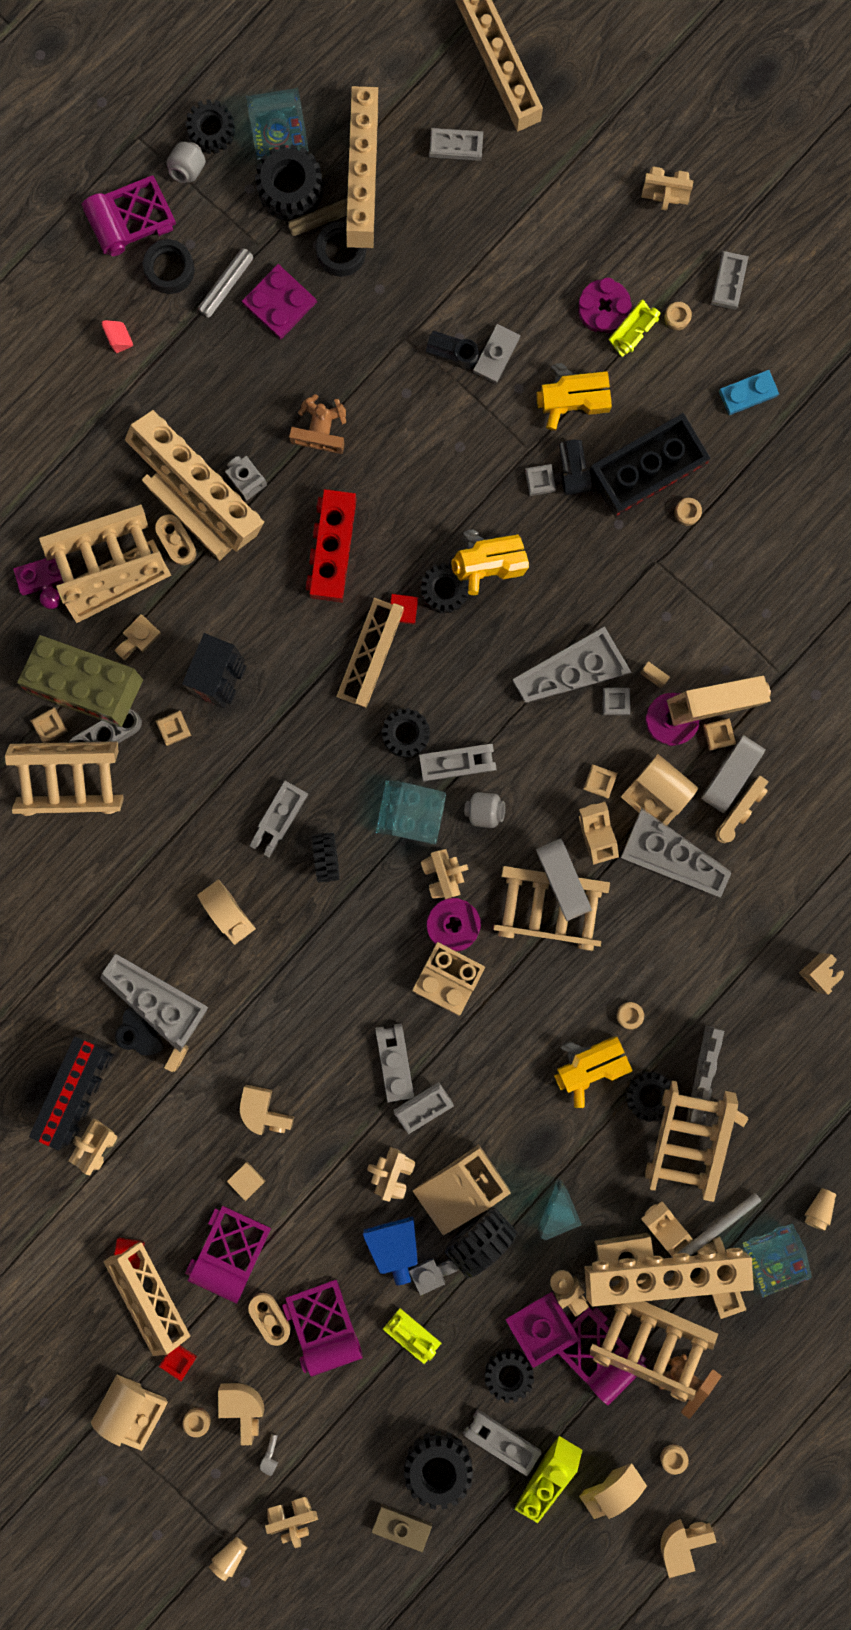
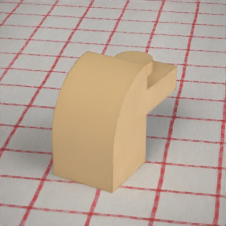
[579,802,619,865]
[197,879,256,945]
[240,1085,294,1135]
[641,1202,693,1256]
[218,1383,264,1445]
[579,1463,647,1519]
[660,1519,716,1578]

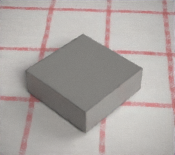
[525,464,556,496]
[602,688,630,715]

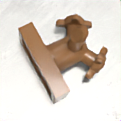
[289,394,346,454]
[659,1354,722,1419]

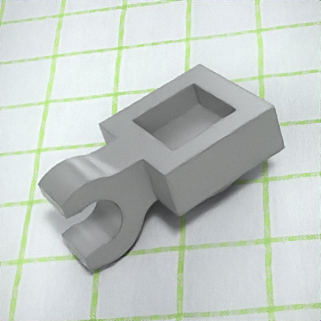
[409,1258,459,1296]

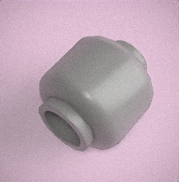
[166,142,206,183]
[464,792,505,828]

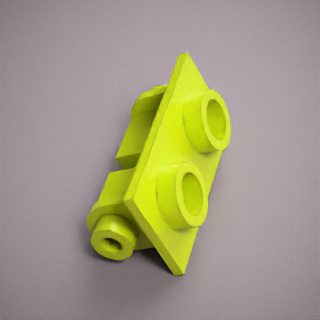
[608,299,660,357]
[383,1308,441,1364]

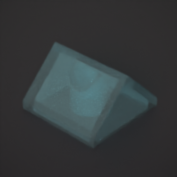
[538,1179,582,1240]

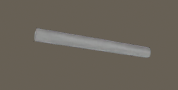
[671,1193,761,1258]

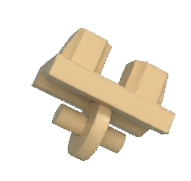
[641,167,693,211]
[421,849,469,899]
[69,1119,117,1175]
[367,1147,415,1202]
[550,1270,589,1317]
[265,1497,318,1548]

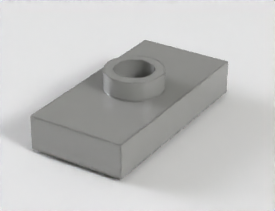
[429,128,483,161]
[711,251,749,310]
[473,324,521,384]
[394,1082,454,1134]

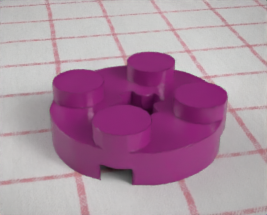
[579,277,632,333]
[645,693,699,746]
[427,898,481,952]

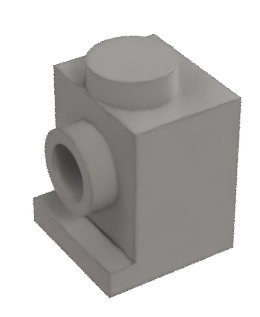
[225,456,267,501]

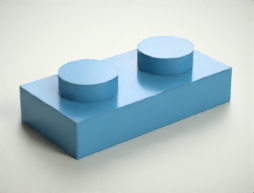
[719,370,779,415]

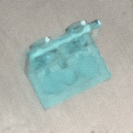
[376,781,446,844]

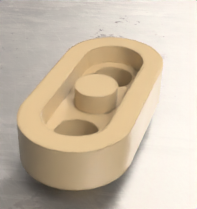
[155,514,196,565]
[248,1293,291,1346]

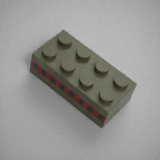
[17,635,143,727]

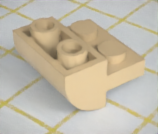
[621,754,698,825]
[412,942,485,1016]
[91,1375,168,1451]

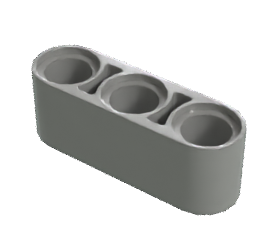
[69,709,142,743]
[701,735,766,813]
[536,838,592,921]

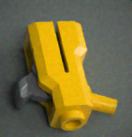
[536,363,612,431]
[451,529,529,595]
[554,1036,632,1108]

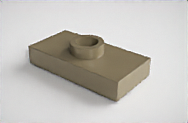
[372,1504,432,1552]

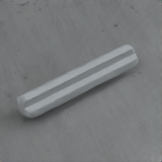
[198,248,253,318]

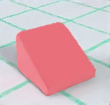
[101,320,133,354]

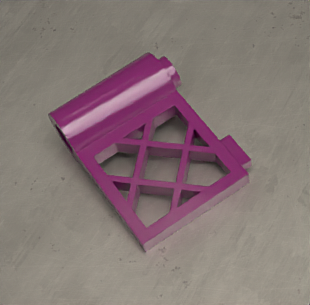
[81,175,176,256]
[185,1206,271,1304]
[282,1279,363,1377]
[558,1307,647,1406]

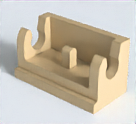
[799,953,844,995]

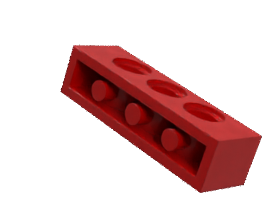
[306,489,357,603]

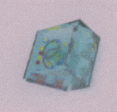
[246,88,309,160]
[742,1224,812,1298]

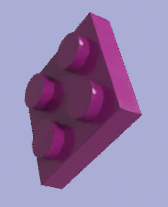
[242,264,317,340]
[505,1291,580,1368]

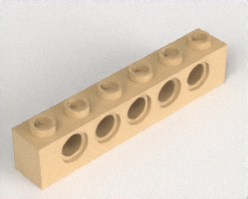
[455,0,543,132]
[346,86,378,248]
[125,410,264,552]
[585,1248,754,1306]

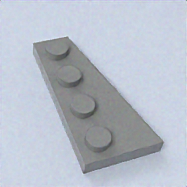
[512,626,631,703]
[621,807,731,898]
[100,954,208,1052]
[685,1026,725,1136]

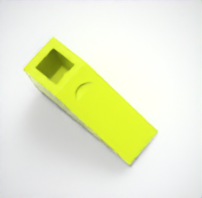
[515,1436,582,1523]

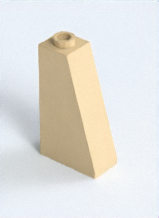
[667,676,771,726]

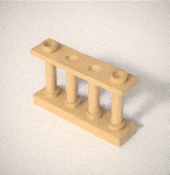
[39,505,165,604]
[5,742,123,816]
[493,866,610,951]
[645,1081,738,1202]
[590,1301,718,1402]

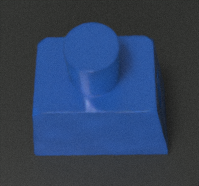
[363,1216,418,1286]

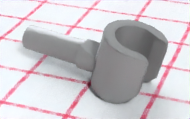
[260,1434,278,1476]

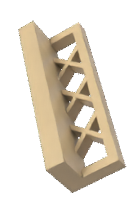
[142,473,232,561]
[65,539,171,623]
[336,598,404,709]
[103,1242,191,1356]

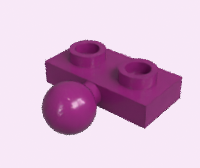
[14,555,69,609]

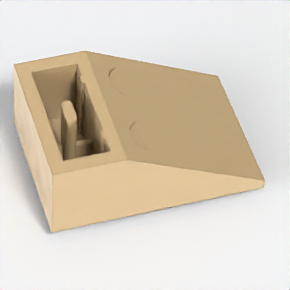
[413,1144,511,1235]

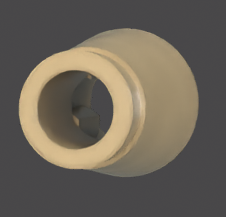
[805,1188,836,1231]
[209,1537,248,1581]

